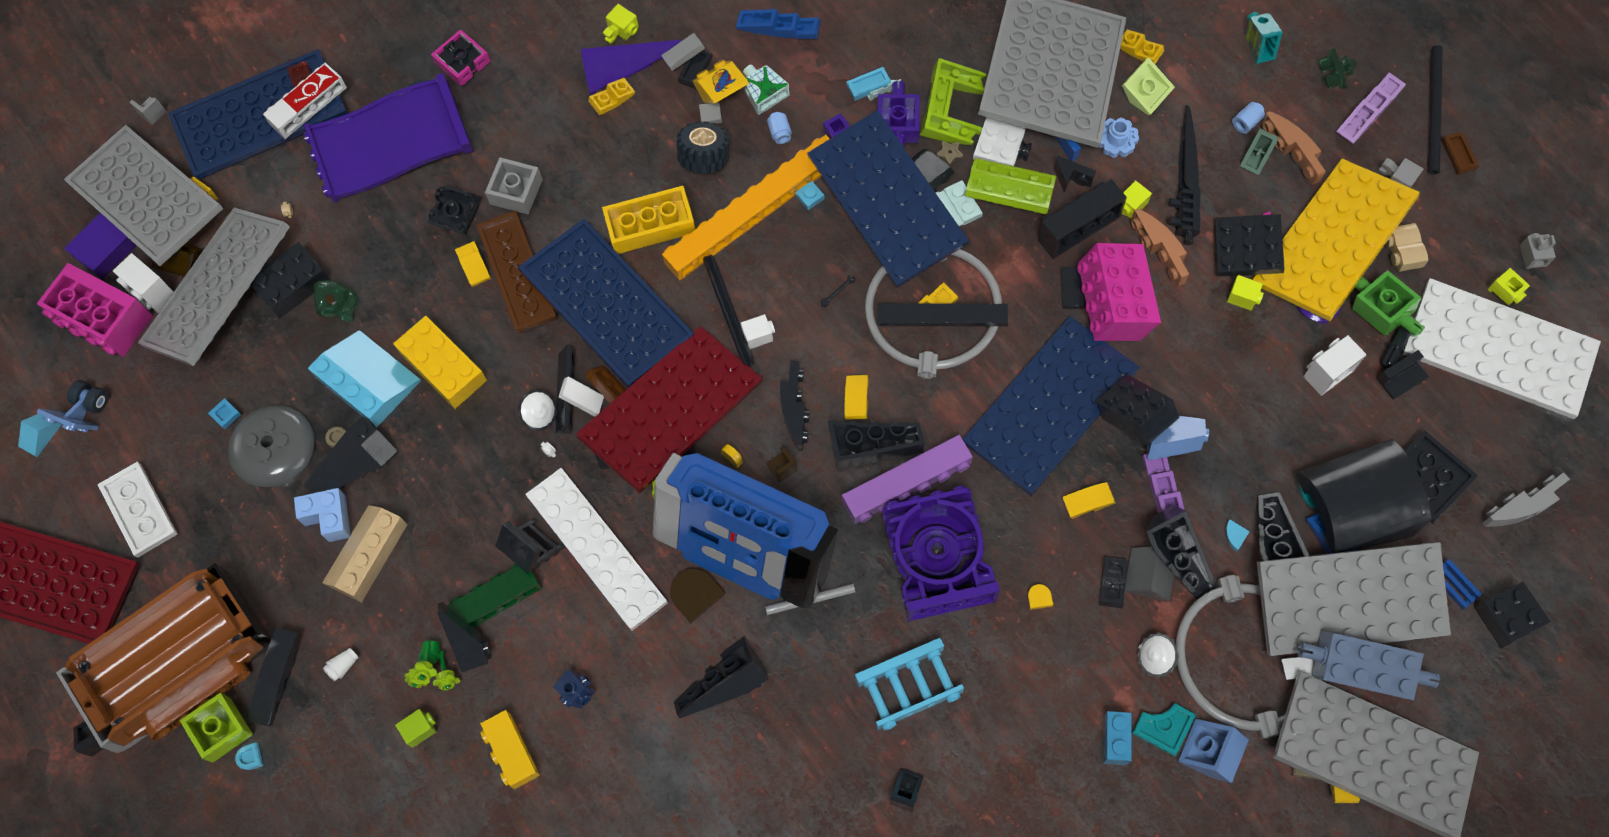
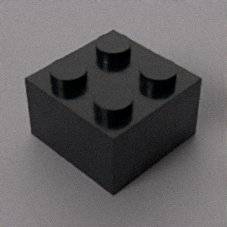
[1474,581,1551,649]

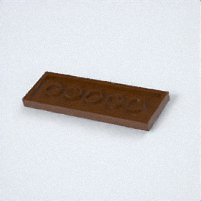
[477,210,557,334]

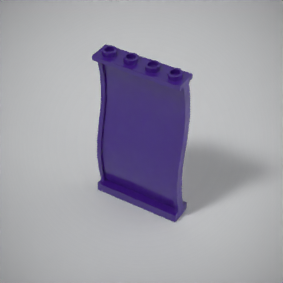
[304,73,473,203]

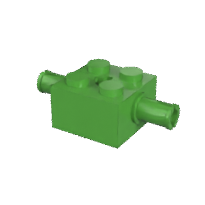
[1352,270,1425,338]

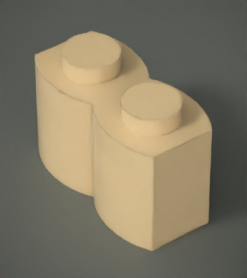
[1385,223,1428,272]

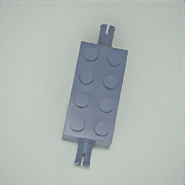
[1298,630,1440,700]

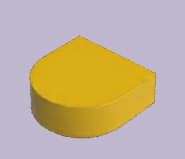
[721,444,743,468]
[1028,584,1053,610]

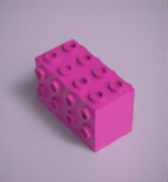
[1078,243,1161,341]

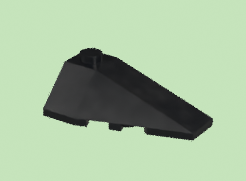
[1258,492,1309,561]

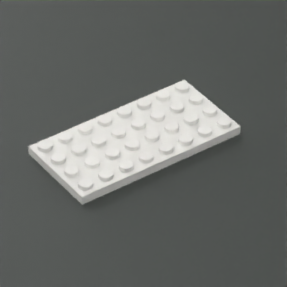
[1402,278,1601,419]

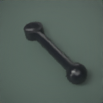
[821,275,855,307]

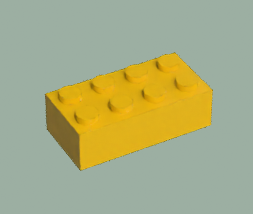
[602,186,696,254]
[393,316,487,409]

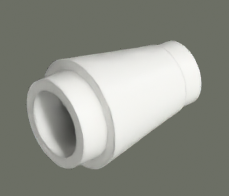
[323,648,359,682]

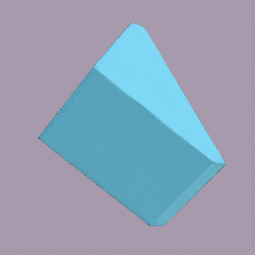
[18,414,62,457]

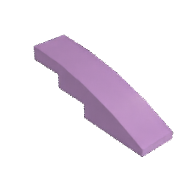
[1336,73,1406,144]

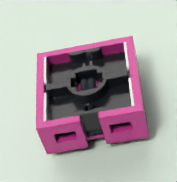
[431,29,491,86]

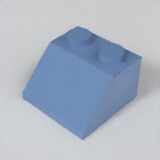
[1178,719,1249,783]

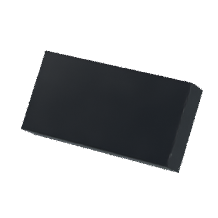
[678,50,713,89]
[1061,267,1085,309]

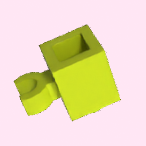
[603,4,639,44]

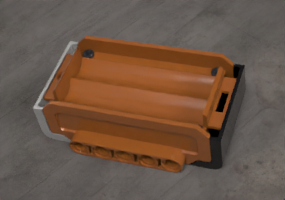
[56,563,272,753]

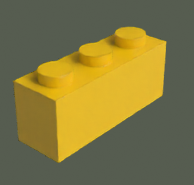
[480,710,540,789]

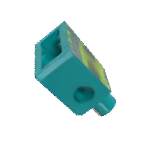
[1246,12,1283,64]

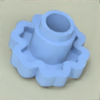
[1099,118,1139,158]

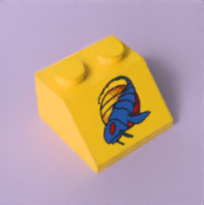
[693,60,749,104]

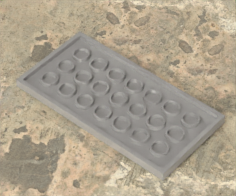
[64,125,223,266]
[138,208,290,366]
[1257,542,1451,656]
[1273,672,1479,837]

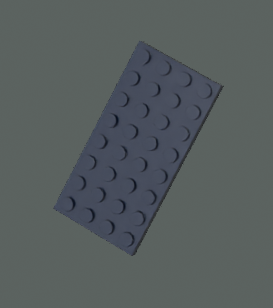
[168,49,348,179]
[807,110,969,288]
[518,219,694,388]
[962,316,1139,496]

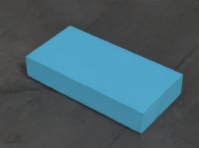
[846,67,892,101]

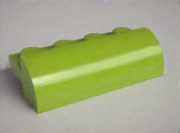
[965,158,1056,214]

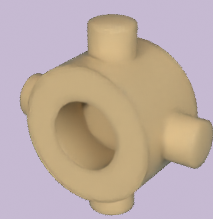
[281,201,293,218]

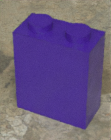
[64,213,137,280]

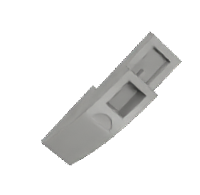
[1482,472,1570,527]

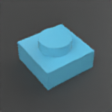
[795,181,825,210]

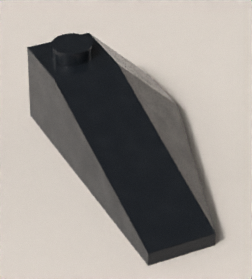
[304,416,399,493]
[1145,505,1217,599]
[674,637,768,718]

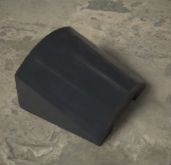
[1296,439,1432,553]

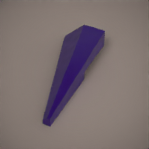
[581,40,682,95]

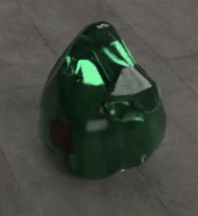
[313,280,358,322]

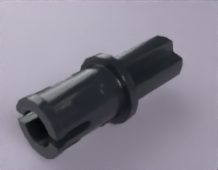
[1381,328,1411,368]

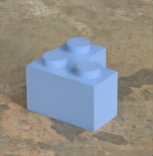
[294,488,351,542]

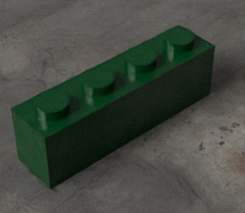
[447,563,542,628]

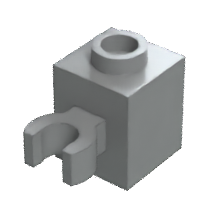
[1379,158,1423,188]
[1520,233,1556,269]

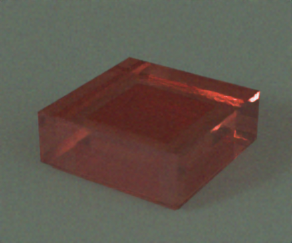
[287,61,311,88]

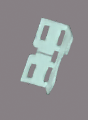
[868,79,901,101]

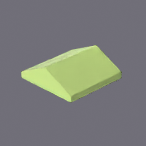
[1122,57,1175,115]

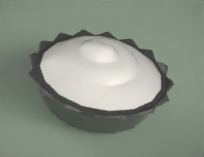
[1137,632,1179,678]

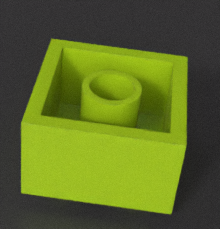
[180,693,253,763]

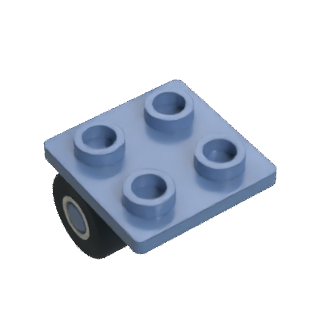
[36,380,108,433]

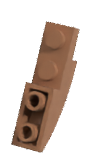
[1261,111,1326,185]
[1131,209,1189,286]

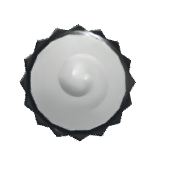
[517,389,558,432]

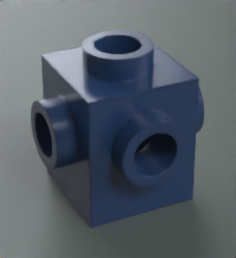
[553,669,596,709]

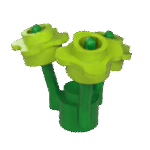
[404,640,460,690]

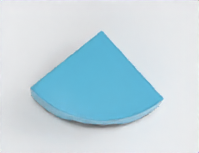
[1225,520,1250,552]

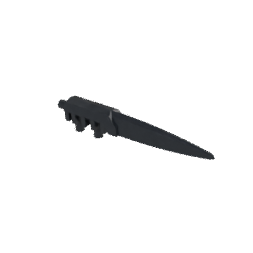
[1167,104,1200,245]

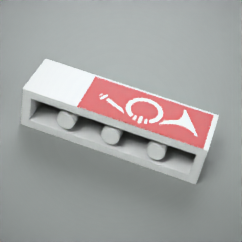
[263,63,347,139]

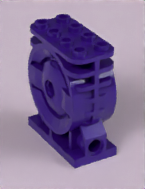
[882,486,1000,622]

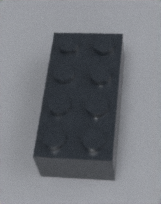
[1038,179,1127,259]

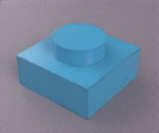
[208,398,241,429]

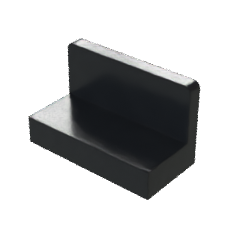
[1377,350,1429,399]

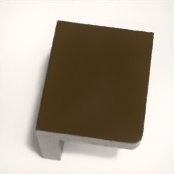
[766,446,797,483]

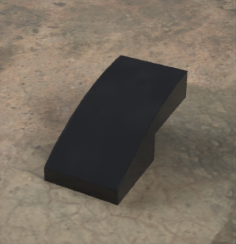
[1099,557,1128,609]

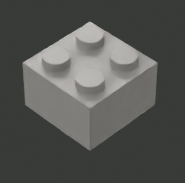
[485,157,543,215]

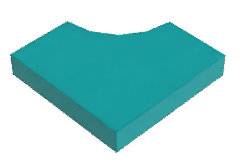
[1132,703,1196,757]

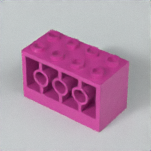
[37,263,153,357]

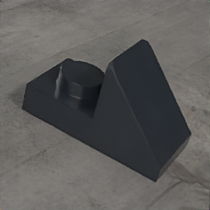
[1054,156,1096,192]

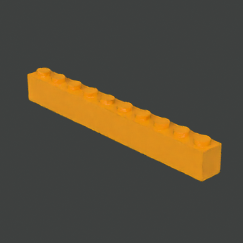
[662,134,830,281]

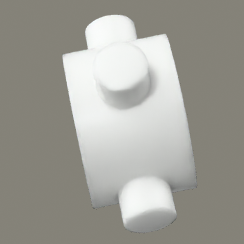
[540,442,556,458]

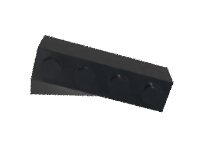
[828,420,925,470]

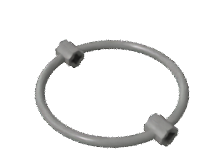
[865,249,1002,379]
[1176,575,1322,739]

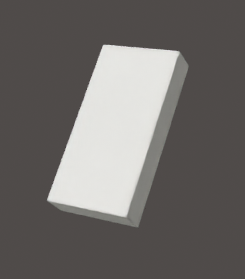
[559,377,604,416]

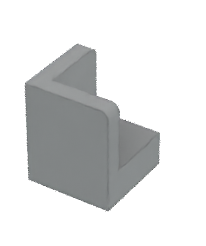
[129,97,167,125]

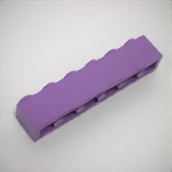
[842,435,973,524]

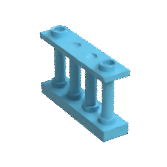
[855,638,964,731]

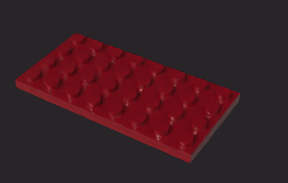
[576,326,763,493]
[0,522,140,644]

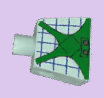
[743,65,790,115]

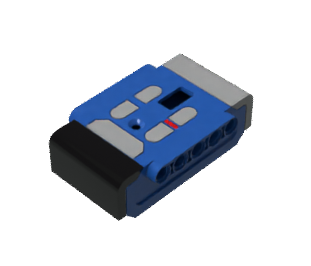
[652,453,838,608]

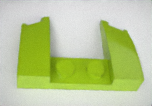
[920,58,987,145]

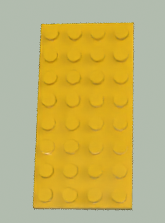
[1253,159,1420,321]

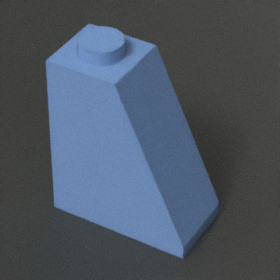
[1147,416,1209,460]

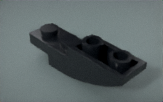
[780,361,809,451]

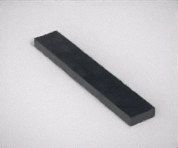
[877,303,1008,327]

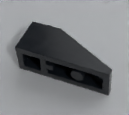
[437,602,491,672]

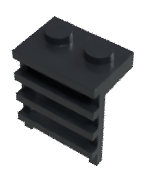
[495,518,565,574]

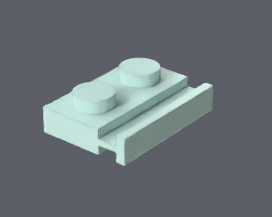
[936,181,982,226]

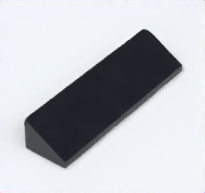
[555,345,575,434]

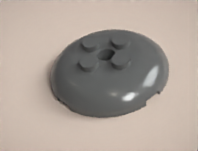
[228,405,316,488]

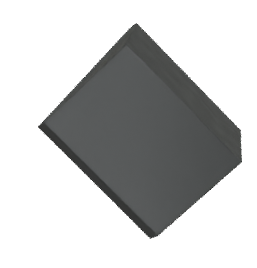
[1124,547,1174,602]

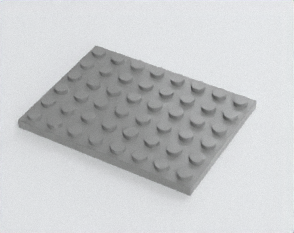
[978,0,1126,148]

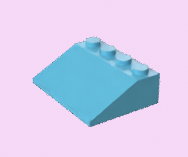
[308,330,421,428]

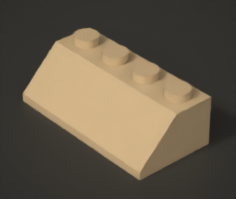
[322,505,407,603]

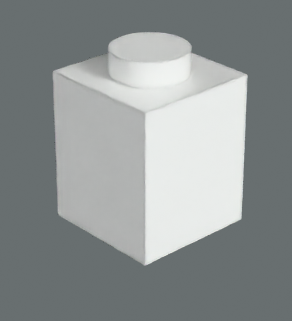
[741,314,775,349]

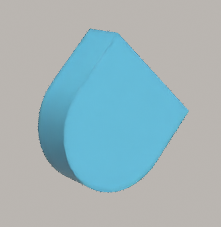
[235,742,264,770]

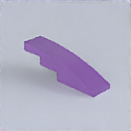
[1142,454,1184,513]

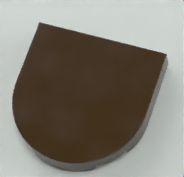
[670,569,725,624]

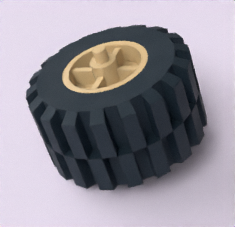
[677,121,729,175]

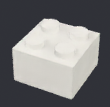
[113,253,173,313]
[1303,335,1366,396]

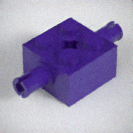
[878,81,919,147]

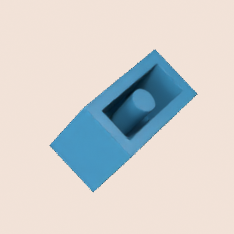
[1103,711,1131,765]

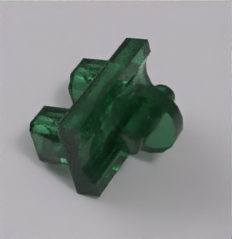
[1319,48,1357,90]

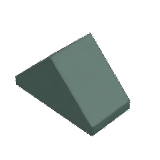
[1240,128,1279,175]

